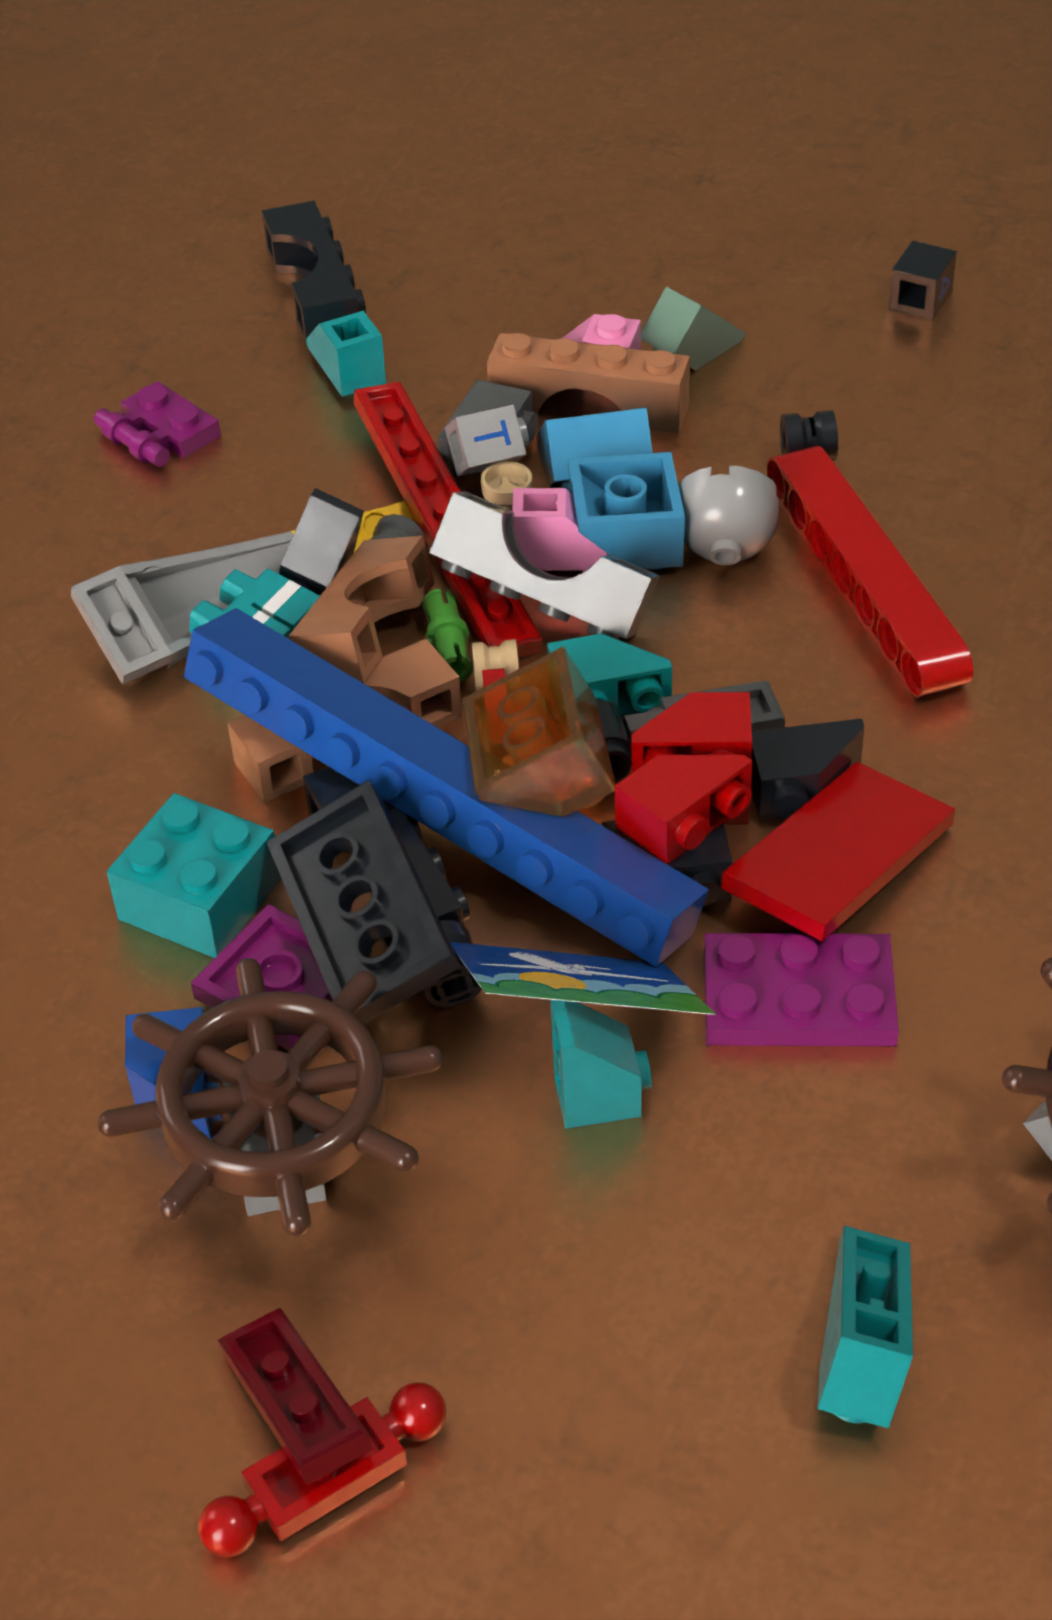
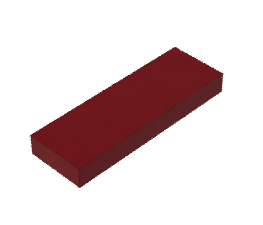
[218,1308,373,1485]

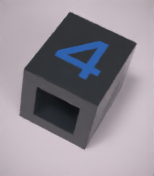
[889,240,957,320]

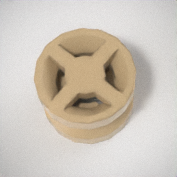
[472,639,520,697]

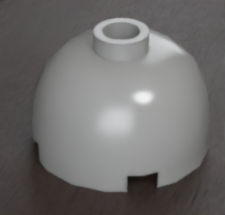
[678,466,779,565]

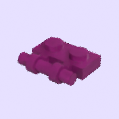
[94,381,221,467]

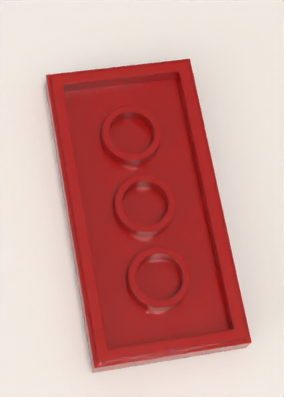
[721,761,956,942]

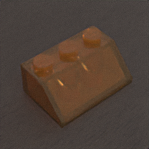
[462,646,616,817]

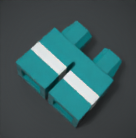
[189,568,320,639]

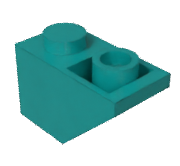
[306,311,386,397]
[547,633,672,728]

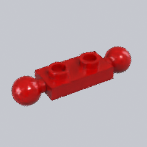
[198,1382,447,1557]

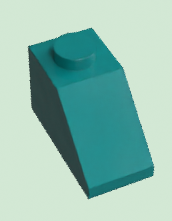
[550,1000,652,1129]

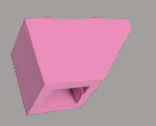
[512,488,609,572]

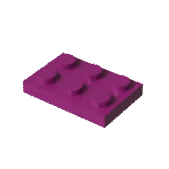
[704,933,899,1046]

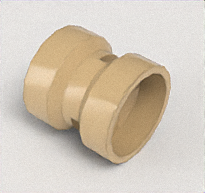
[481,461,533,511]

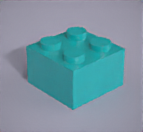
[106,793,282,958]

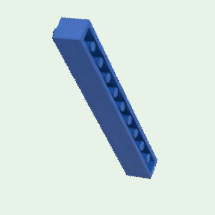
[184,608,709,967]

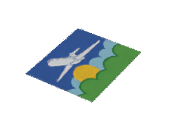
[450,942,716,1015]

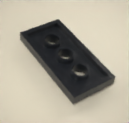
[266,780,461,1025]

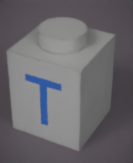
[445,404,529,477]

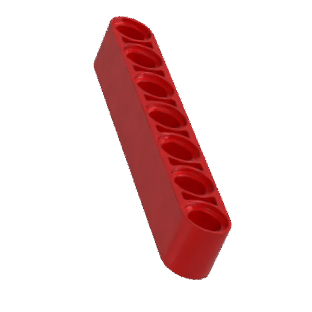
[767,446,973,698]

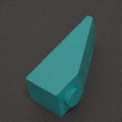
[818,1226,913,1428]

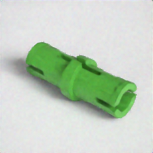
[423,588,473,682]

